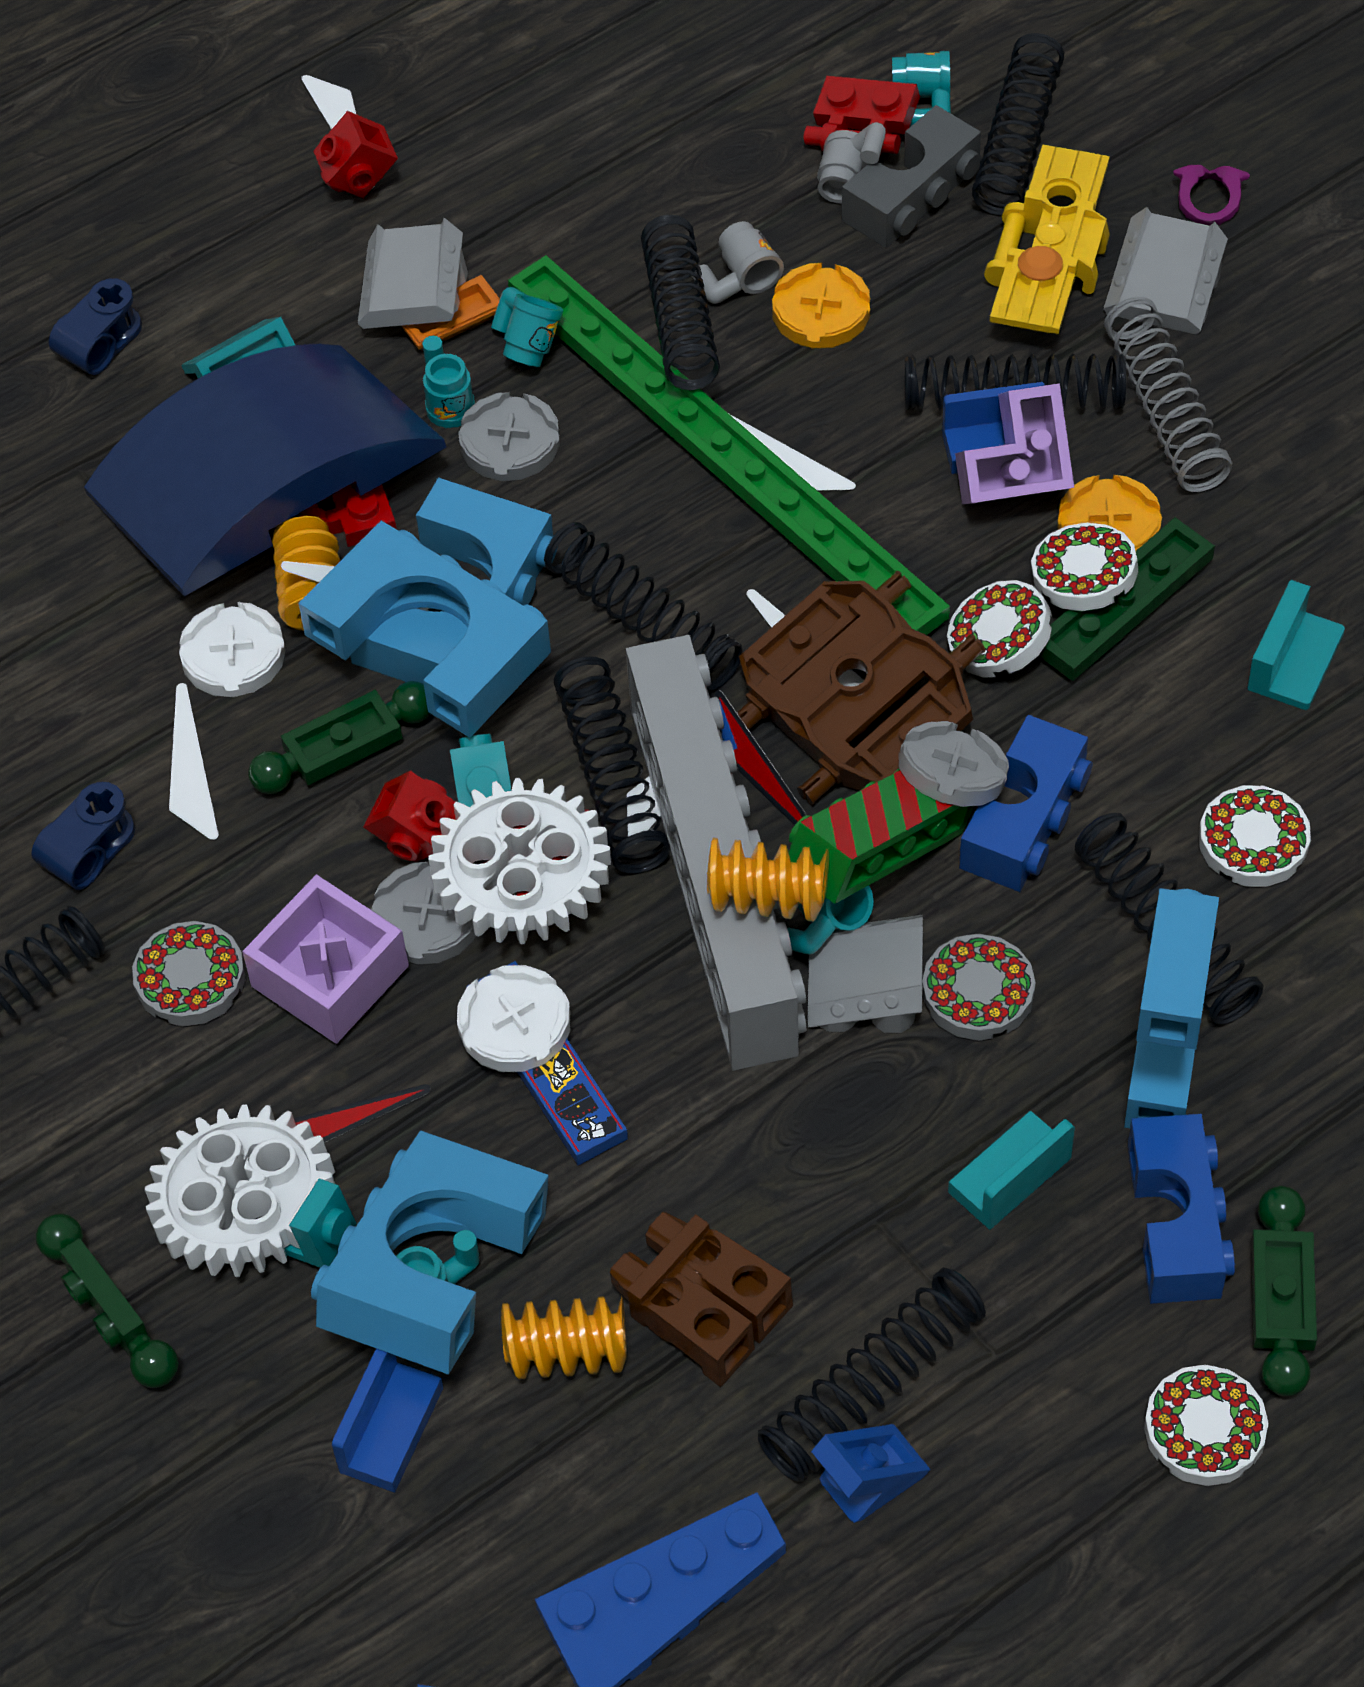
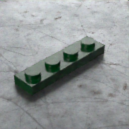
[1038,517,1215,681]

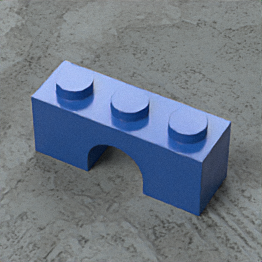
[959,715,1093,892]
[1128,1114,1235,1304]

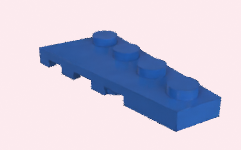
[535,1492,786,1687]

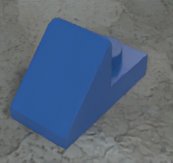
[811,1424,931,1523]

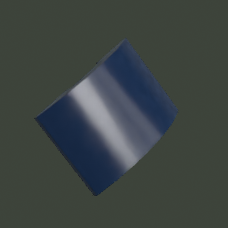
[84,344,446,596]

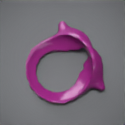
[1173,165,1250,226]

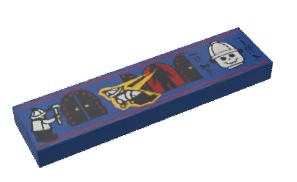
[466,961,628,1165]

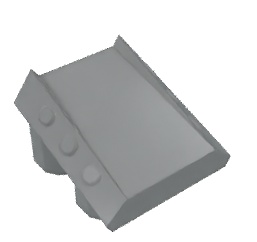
[1104,207,1228,335]
[358,218,468,329]
[808,915,923,1033]

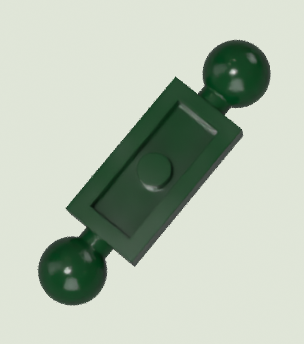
[248,681,431,794]
[1251,1186,1317,1396]
[36,1213,178,1388]

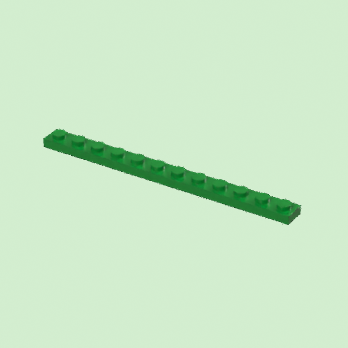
[508,255,950,635]

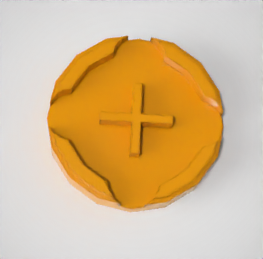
[772,263,870,348]
[1057,475,1162,551]

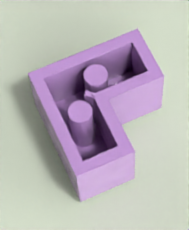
[955,383,1074,504]

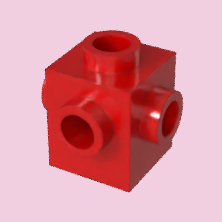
[313,111,398,198]
[363,770,456,862]

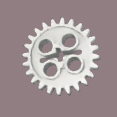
[429,778,611,944]
[145,1104,335,1277]

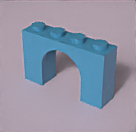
[350,478,558,683]
[298,520,551,738]
[1124,888,1219,1128]
[311,1130,549,1375]

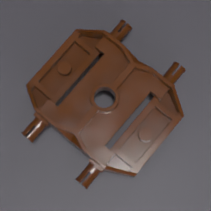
[737,571,985,805]

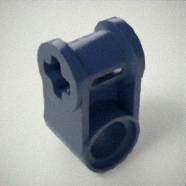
[49,278,142,375]
[31,782,135,890]

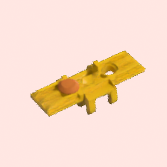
[984,145,1110,334]

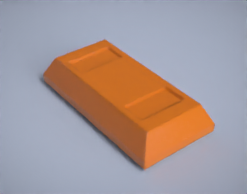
[401,275,500,351]

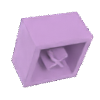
[242,874,409,1044]

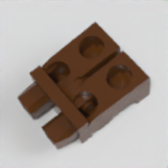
[610,1212,793,1387]

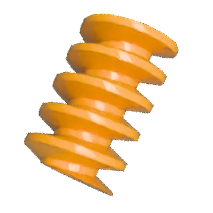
[272,516,340,631]
[707,837,829,922]
[501,1296,627,1379]

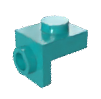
[450,734,512,807]
[284,1178,357,1268]

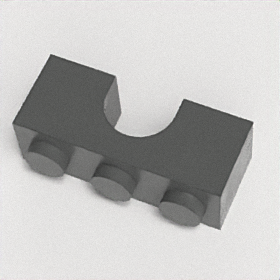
[842,105,982,249]

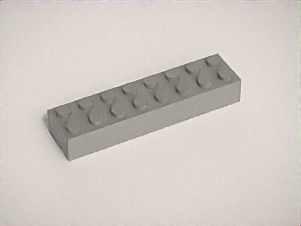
[626,635,807,1071]

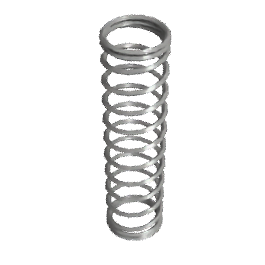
[1104,297,1233,492]

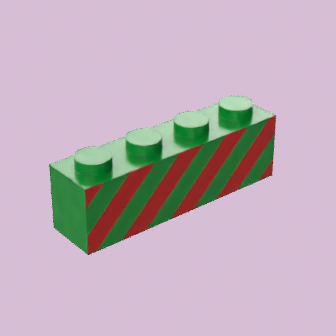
[788,768,974,904]

